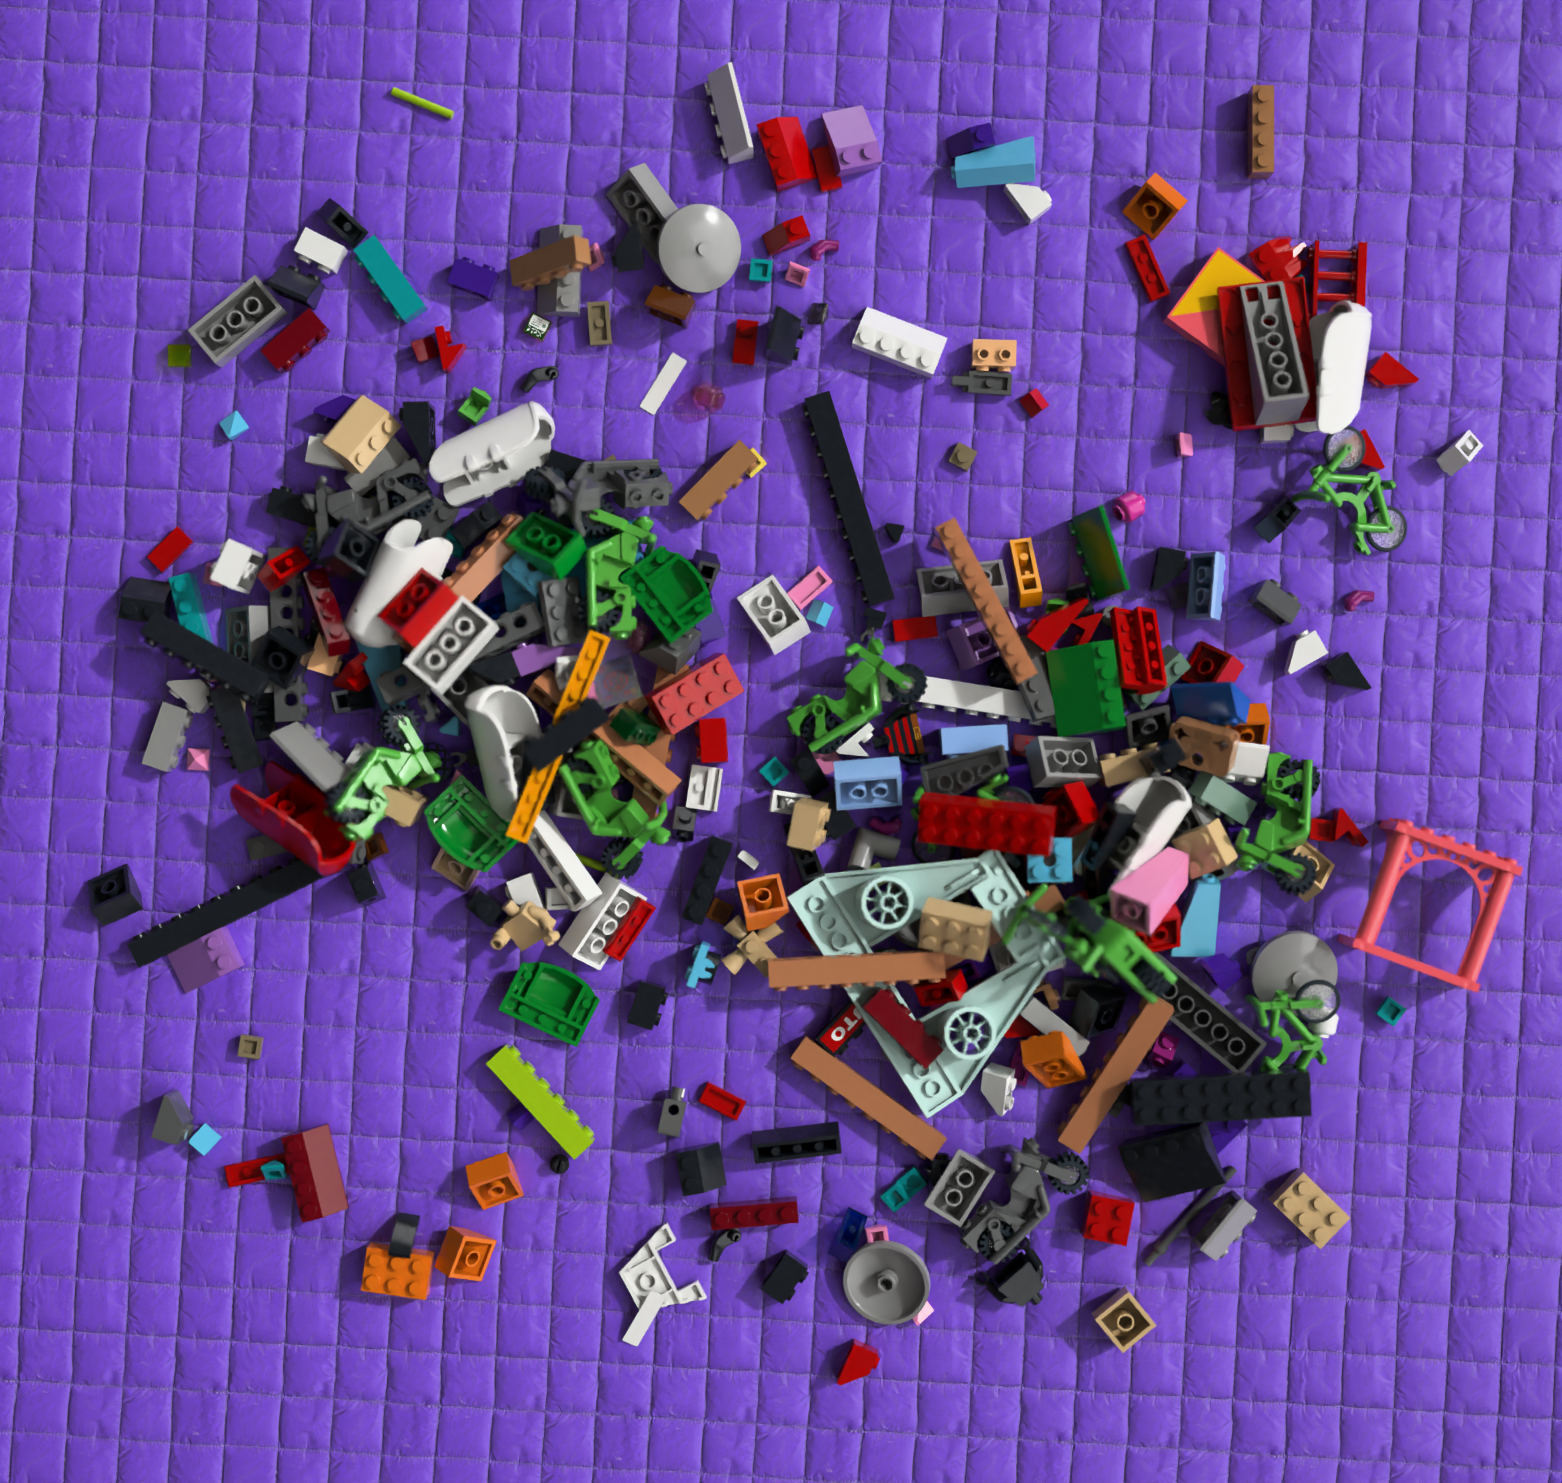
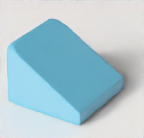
[188,1123,222,1156]

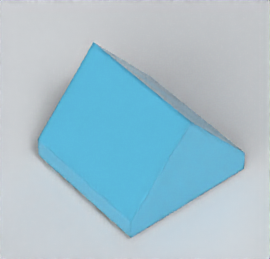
[806,599,834,627]
[439,717,461,736]

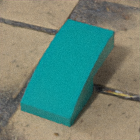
[880,1165,929,1213]

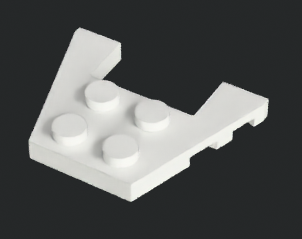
[619,1222,707,1310]

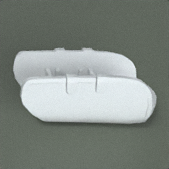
[1294,300,1372,434]
[429,401,555,507]
[344,519,453,648]
[465,685,544,822]
[1073,776,1193,899]

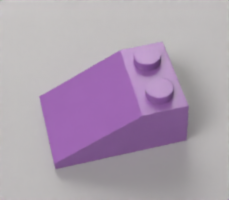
[821,105,882,177]
[946,606,1022,671]
[512,642,582,678]
[167,926,245,993]

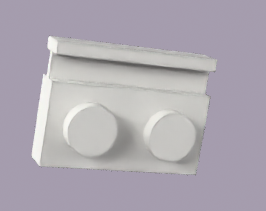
[686,764,723,812]

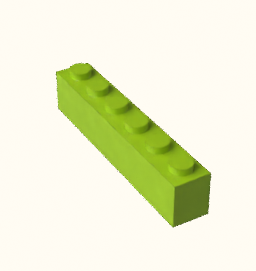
[486,1043,595,1160]

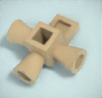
[721,914,784,978]

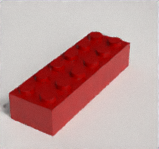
[917,792,1056,857]

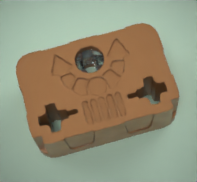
[1168,716,1240,777]

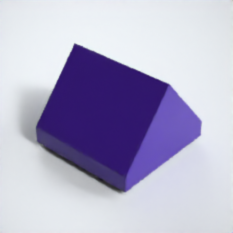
[516,491,543,518]
[1225,825,1250,844]
[507,1102,535,1131]

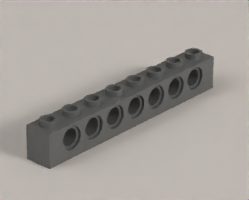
[268,547,309,722]
[376,602,545,707]

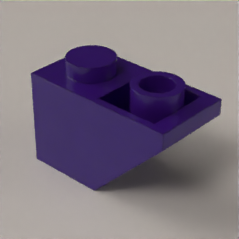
[313,395,356,424]

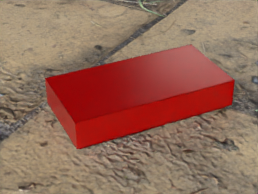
[812,145,842,193]
[147,526,194,573]
[892,616,938,642]
[698,1081,746,1121]

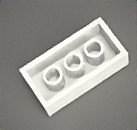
[403,596,499,696]

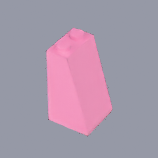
[1110,847,1189,936]

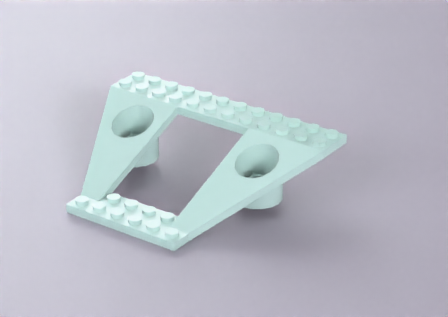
[786,850,1066,1119]

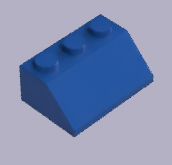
[1171,682,1250,726]

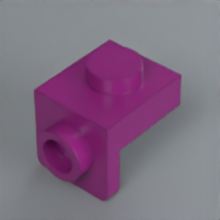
[1145,1031,1180,1068]

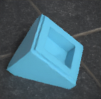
[219,410,250,441]

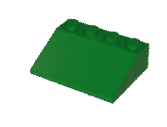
[1068,505,1130,601]
[1045,640,1126,737]

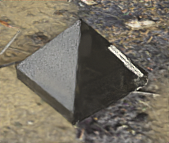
[807,303,829,325]

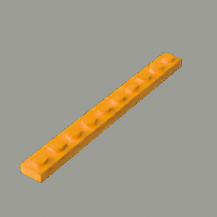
[506,630,611,844]

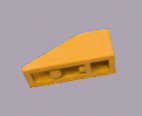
[1009,537,1042,608]

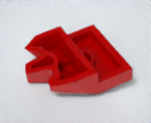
[1248,236,1309,281]

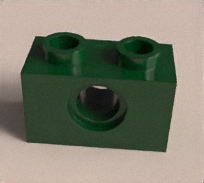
[609,708,662,746]

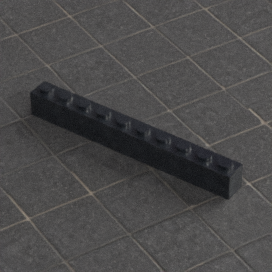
[802,391,895,607]
[127,857,327,968]

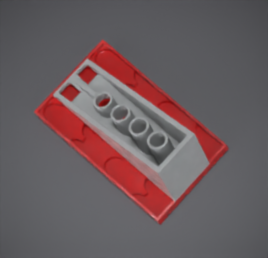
[1217,277,1317,432]

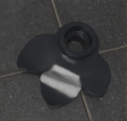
[1205,391,1232,430]

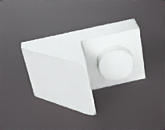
[836,723,874,757]
[769,790,812,815]

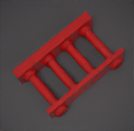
[1307,241,1367,320]

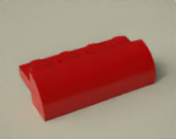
[1109,606,1167,695]

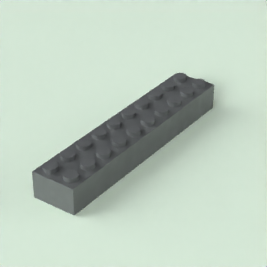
[1072,906,1267,1072]

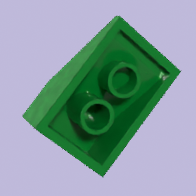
[505,511,587,581]

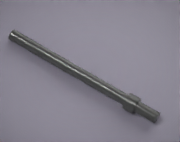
[1143,1166,1237,1267]

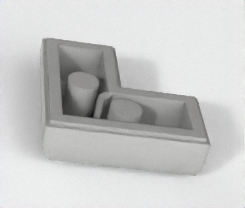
[847,827,901,870]

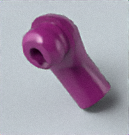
[809,239,839,261]
[1344,590,1374,612]
[869,817,902,835]

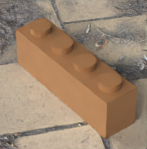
[1247,85,1274,179]
[509,235,591,291]
[678,439,759,521]

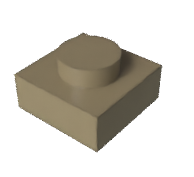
[948,442,977,472]
[237,1034,264,1059]

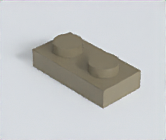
[587,301,612,347]

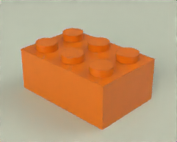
[361,1242,436,1300]

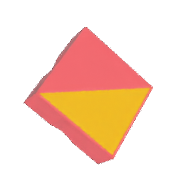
[1163,247,1264,367]

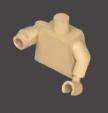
[490,899,560,951]

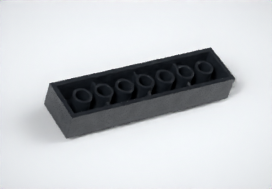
[1129,1069,1312,1126]

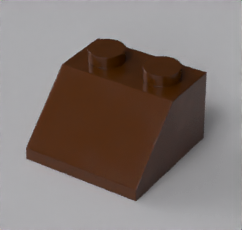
[644,284,696,329]

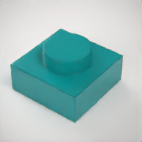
[749,258,773,284]
[759,757,789,787]
[1375,996,1407,1027]

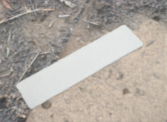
[640,353,687,415]
[622,1290,666,1346]

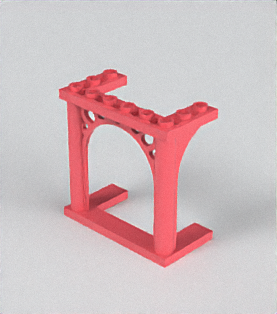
[1337,818,1523,993]

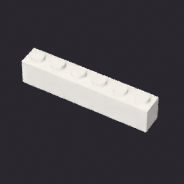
[517,791,602,912]

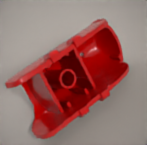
[229,761,356,876]

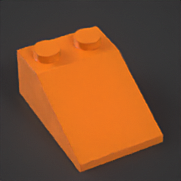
[1020,1031,1088,1089]

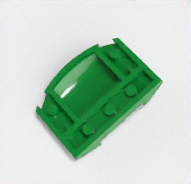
[619,546,713,644]
[424,775,519,873]
[498,962,600,1047]

